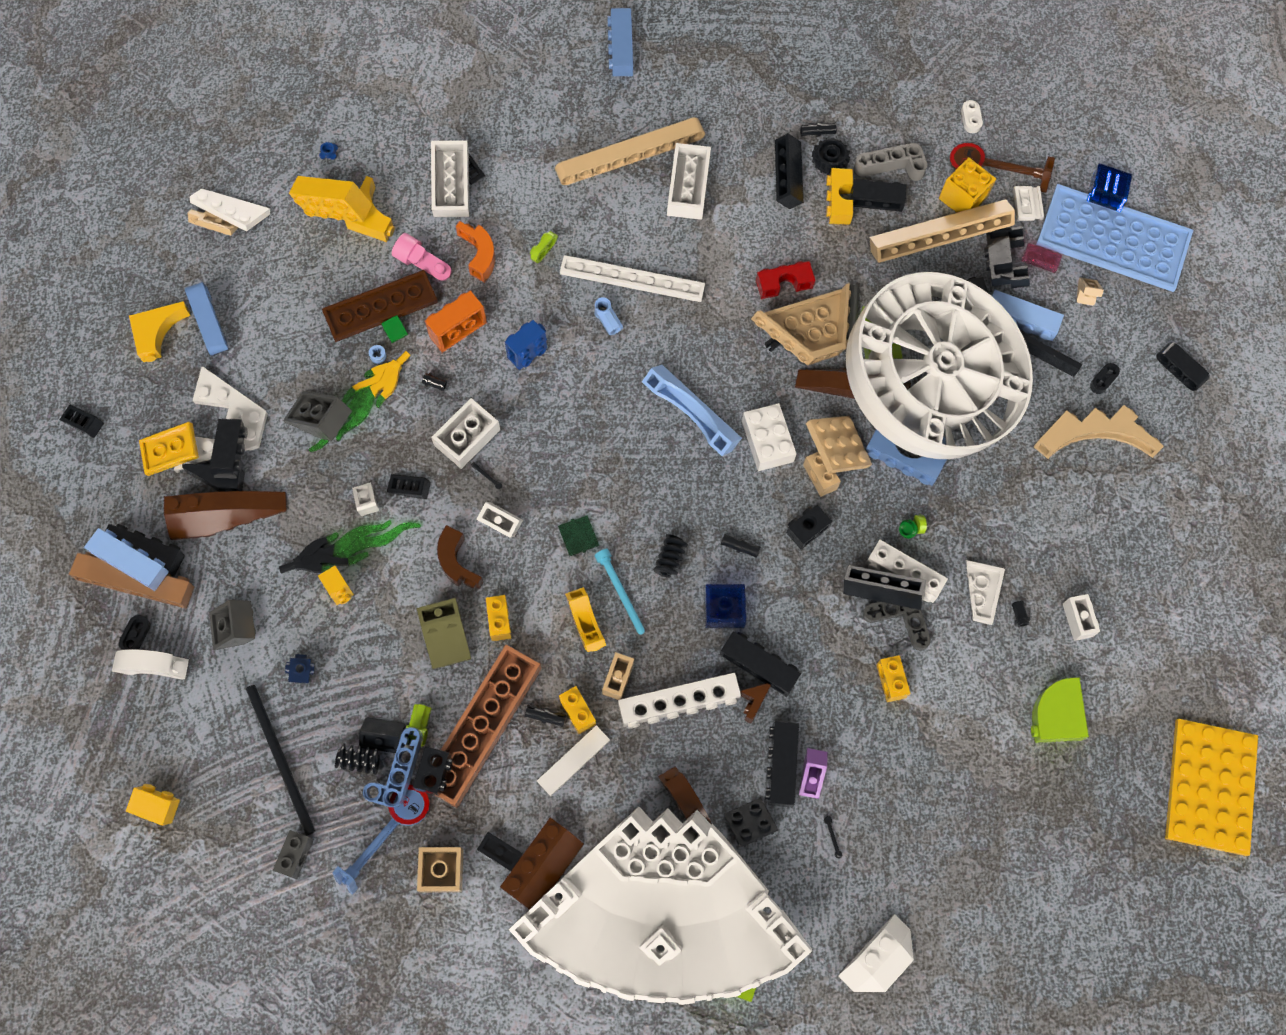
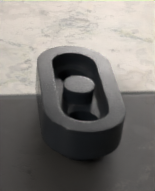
[119,615,150,650]

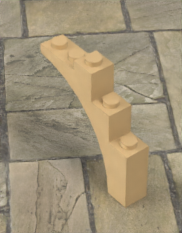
[1034,405,1164,459]

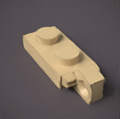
[188,209,239,236]

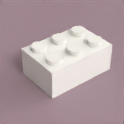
[431,398,500,469]
[742,403,796,471]

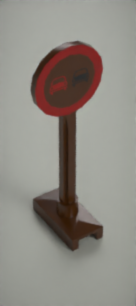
[950,143,1055,193]

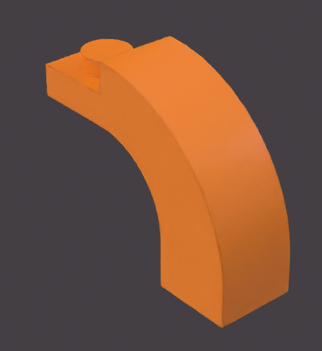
[456,221,495,283]

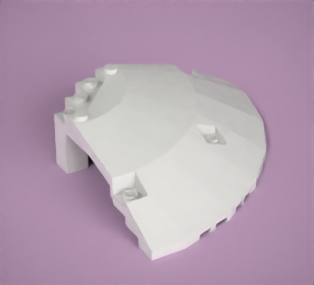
[509,807,812,1005]

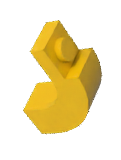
[565,587,606,652]

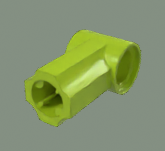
[406,704,432,747]

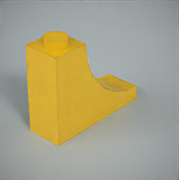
[345,176,395,242]
[129,301,190,362]

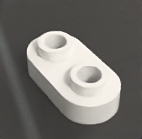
[961,100,983,133]

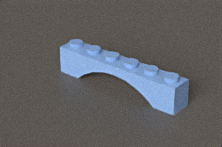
[642,365,742,456]

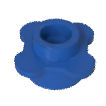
[319,142,338,160]

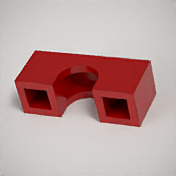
[756,261,815,299]

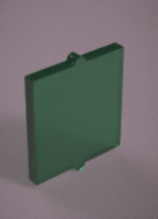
[558,515,599,557]

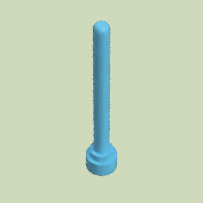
[594,549,645,635]

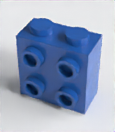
[505,320,547,370]

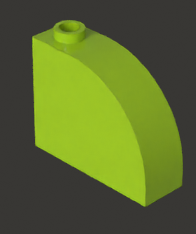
[1031,677,1089,743]

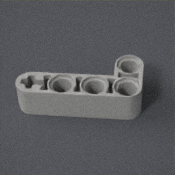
[854,143,927,181]

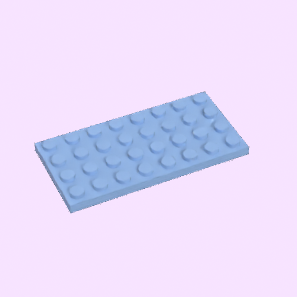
[1036,184,1193,292]

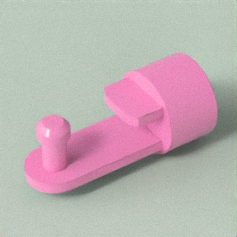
[392,233,452,281]

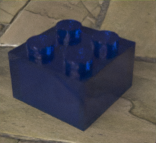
[704,584,746,628]

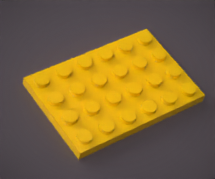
[1165,719,1258,856]

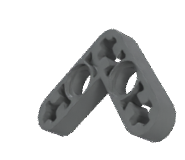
[862,602,931,651]

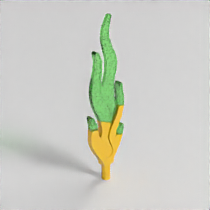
[309,351,411,452]

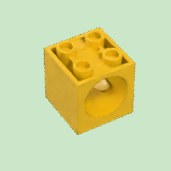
[939,158,996,213]

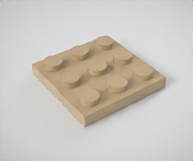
[806,416,872,473]

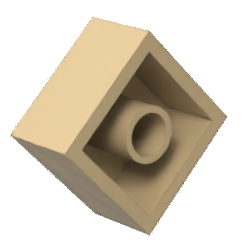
[417,847,464,892]

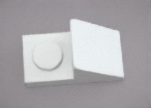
[352,482,379,516]

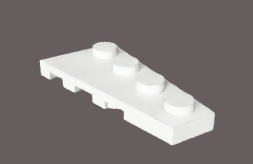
[190,189,270,231]

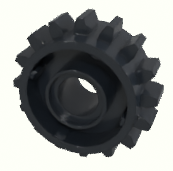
[811,138,850,175]

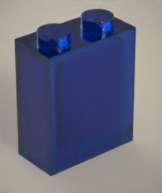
[1086,163,1132,212]

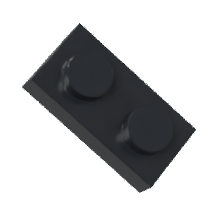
[477,832,523,871]

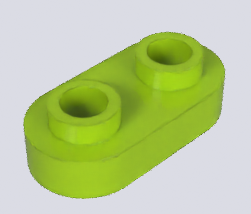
[530,231,558,263]

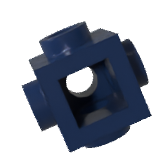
[285,654,315,683]

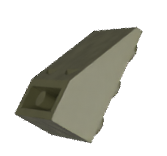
[417,598,471,670]

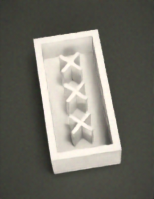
[431,141,469,217]
[667,143,711,220]

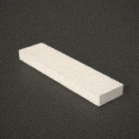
[537,725,610,797]

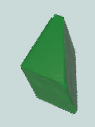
[381,315,408,343]

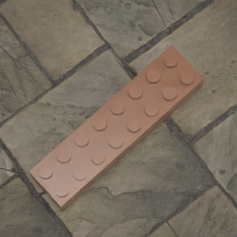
[426,645,541,808]

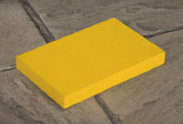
[139,422,199,476]

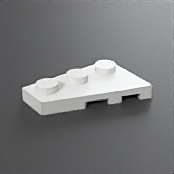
[966,560,1005,625]

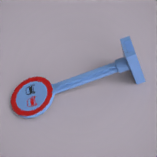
[332,785,430,895]

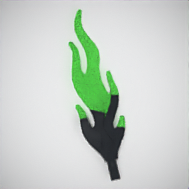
[279,520,421,574]

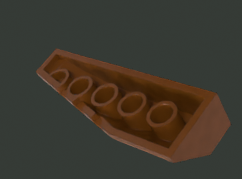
[795,368,911,399]
[164,491,287,540]

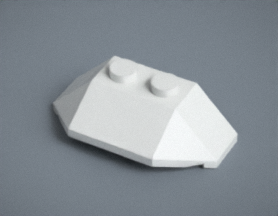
[838,914,914,992]

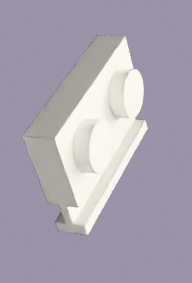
[1013,186,1044,221]

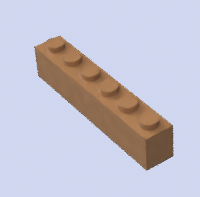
[69,552,195,609]

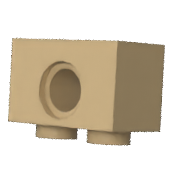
[803,452,841,497]
[602,652,634,700]

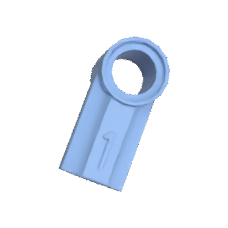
[594,297,623,335]

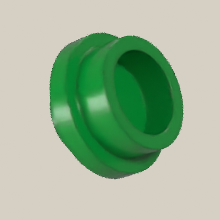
[899,519,918,539]

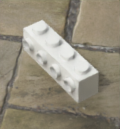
[865,540,948,603]

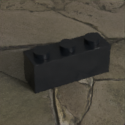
[850,178,907,212]
[209,419,248,478]

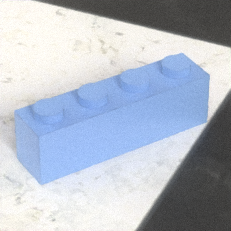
[991,290,1064,341]
[84,528,169,591]

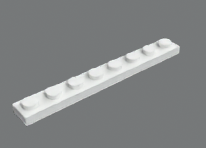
[560,255,705,302]

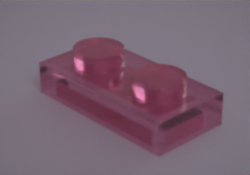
[1021,243,1062,273]

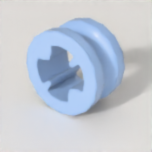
[369,345,387,364]

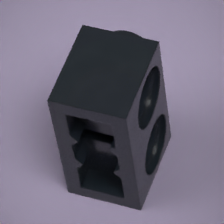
[413,746,453,796]

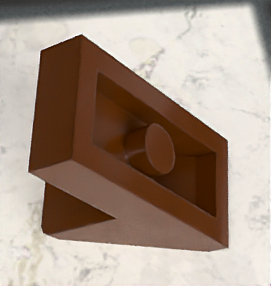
[740,683,771,724]

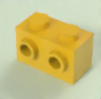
[126,784,180,826]

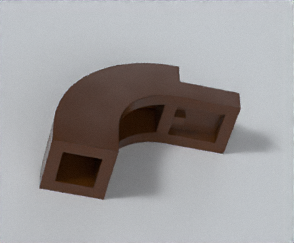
[437,525,484,589]
[658,766,712,824]

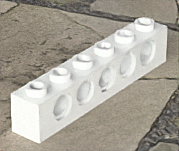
[618,673,741,729]

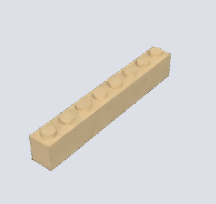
[870,199,1015,263]

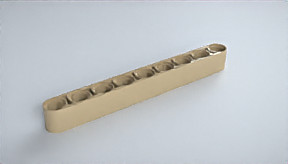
[555,117,705,185]

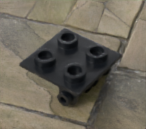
[724,797,779,847]

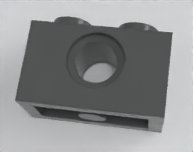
[273,830,314,879]

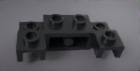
[984,226,1030,289]

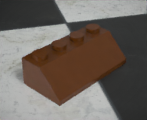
[500,817,584,909]

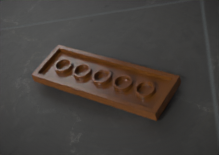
[322,270,438,342]

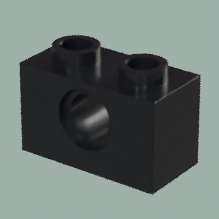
[786,505,832,550]

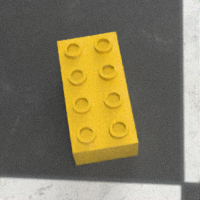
[289,176,372,222]

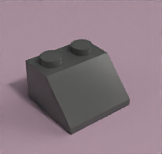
[209,600,256,650]

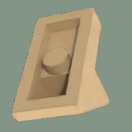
[1077,277,1104,305]

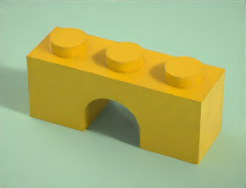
[826,168,853,225]

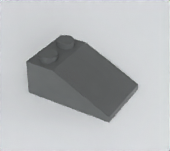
[283,391,352,441]

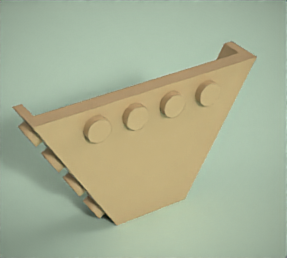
[751,283,851,366]

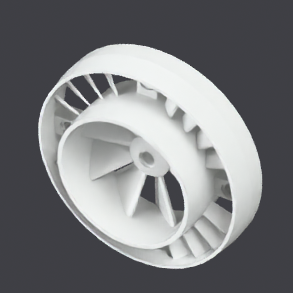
[846,272,1033,459]

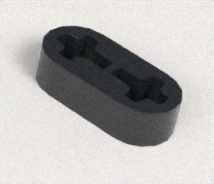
[1090,363,1120,394]

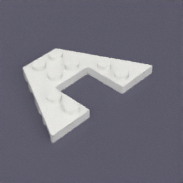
[174,367,268,473]

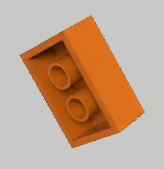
[425,290,487,353]

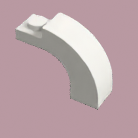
[112,649,189,680]

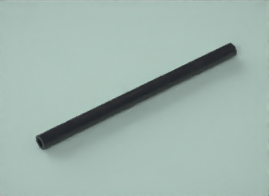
[246,685,316,836]

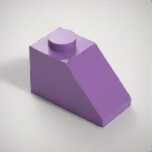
[799,748,827,799]

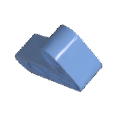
[185,282,229,356]
[363,727,423,807]

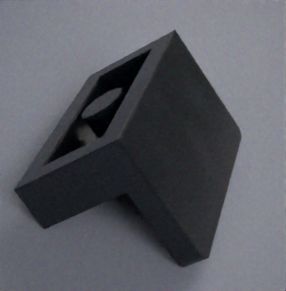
[359,717,405,753]

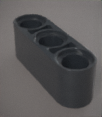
[1156,342,1210,391]

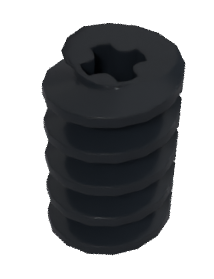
[653,534,688,578]
[334,743,380,775]

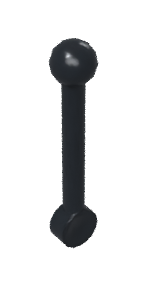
[471,462,503,489]
[824,816,843,859]

